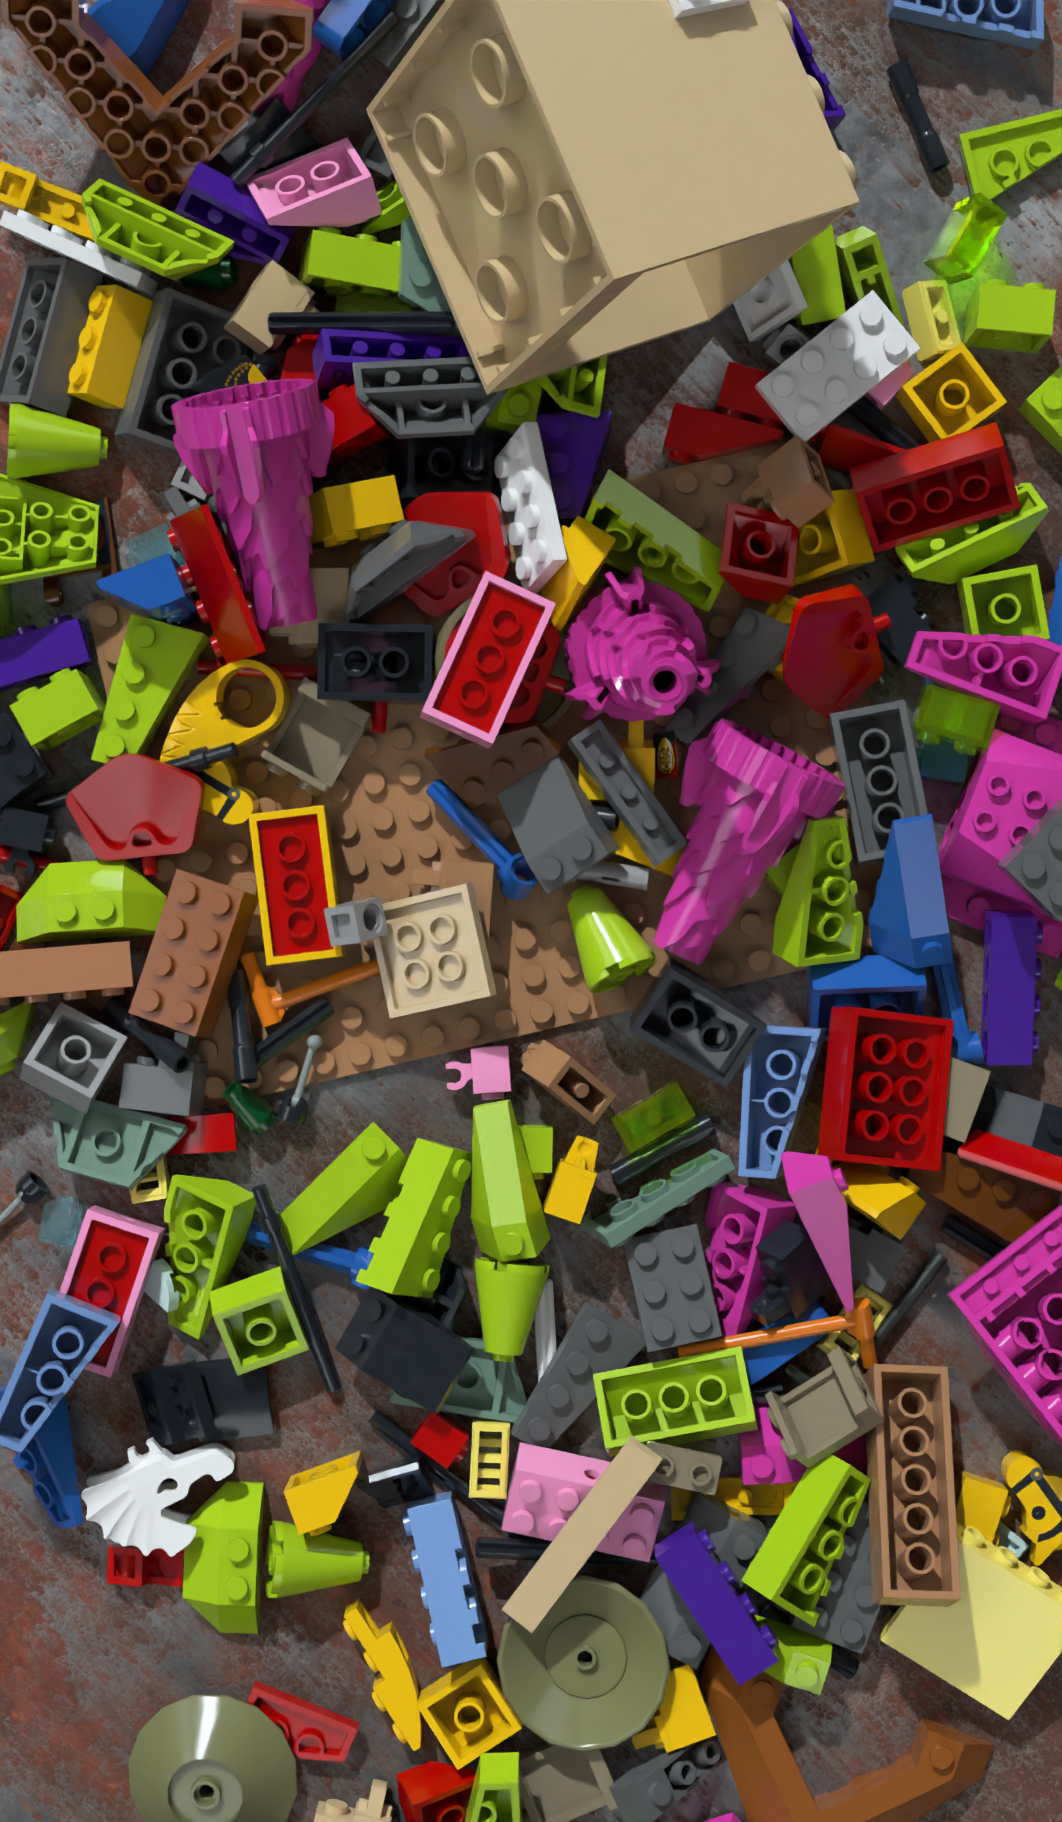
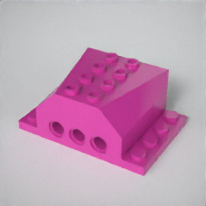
[938,711,1062,959]
[947,1204,1062,1447]

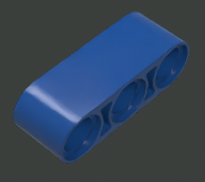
[313,0,395,60]
[742,1299,831,1385]

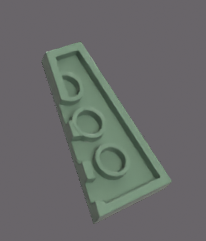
[580,1149,735,1248]

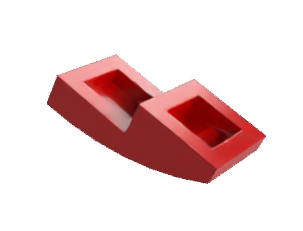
[162,1112,238,1155]
[107,1544,184,1587]

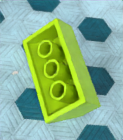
[593,1346,758,1457]

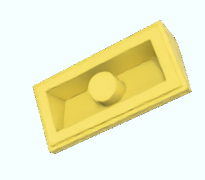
[902,279,961,361]

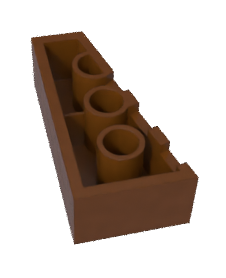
[900,1150,1061,1243]

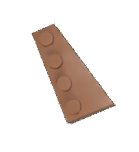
[0,941,133,1006]

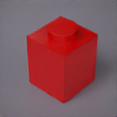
[410,1411,471,1469]

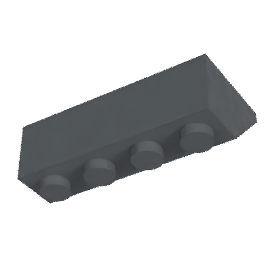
[0,257,104,418]
[637,1492,768,1669]

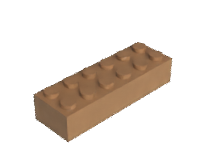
[863,1364,961,1607]

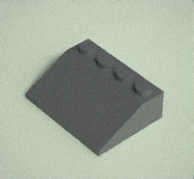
[114,288,263,457]

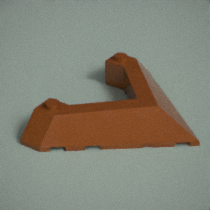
[1,0,313,209]
[699,1643,993,1822]

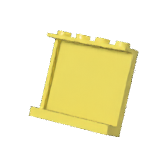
[880,1521,1062,1720]

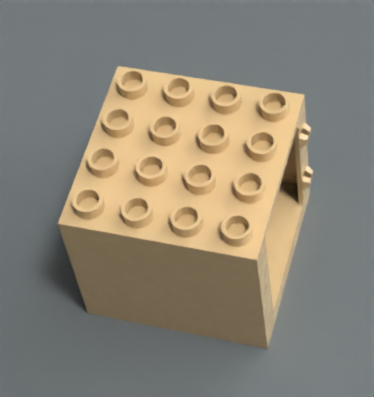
[366,0,860,395]

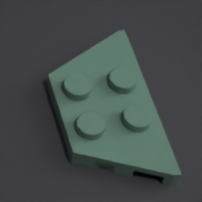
[398,216,462,337]
[50,1095,188,1190]
[389,1335,527,1423]

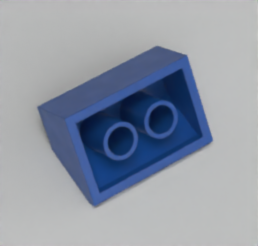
[96,553,199,627]
[807,955,927,1041]

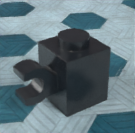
[0,806,58,879]

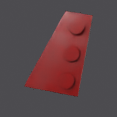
[247,1680,360,1762]

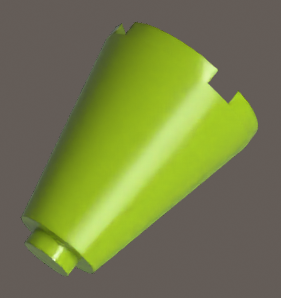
[7,403,108,479]
[567,885,657,994]
[474,1257,550,1362]
[265,1520,369,1599]

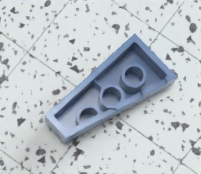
[886,0,1044,50]
[738,1025,828,1179]
[0,1288,121,1453]
[402,1490,488,1668]

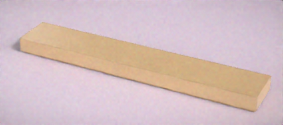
[502,1435,662,1633]

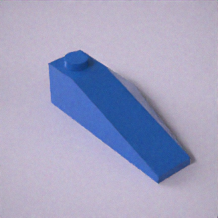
[87,0,191,76]
[868,814,953,968]
[0,1383,83,1529]

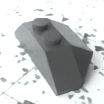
[352,357,508,439]
[344,519,476,624]

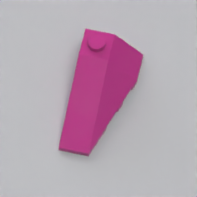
[904,631,1062,725]
[780,1151,854,1312]
[706,1180,797,1338]
[738,1404,867,1485]

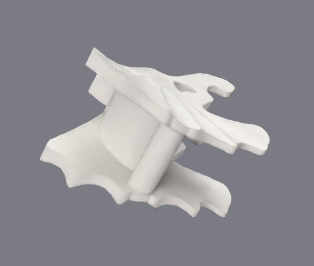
[81,1437,235,1557]

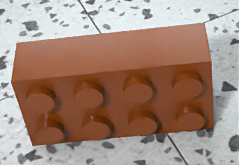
[128,869,258,1039]

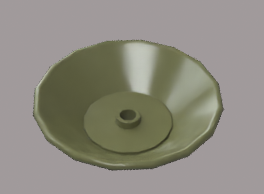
[497,1575,670,1752]
[128,1695,297,1822]

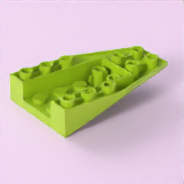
[0,473,99,585]

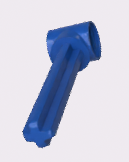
[426,779,539,901]
[932,961,984,1066]
[246,1222,374,1290]

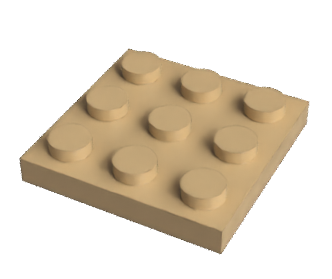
[373,883,497,1018]

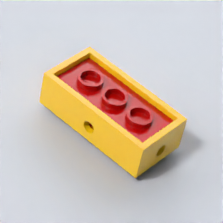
[248,805,346,965]

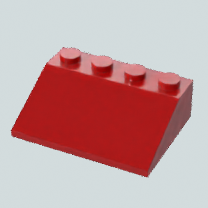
[167,504,270,664]
[817,1007,954,1171]

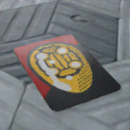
[653,731,678,779]

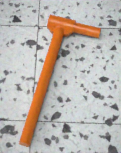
[240,952,380,1028]
[677,1297,878,1369]

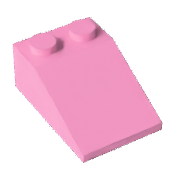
[245,137,382,227]

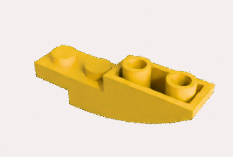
[343,1598,423,1751]

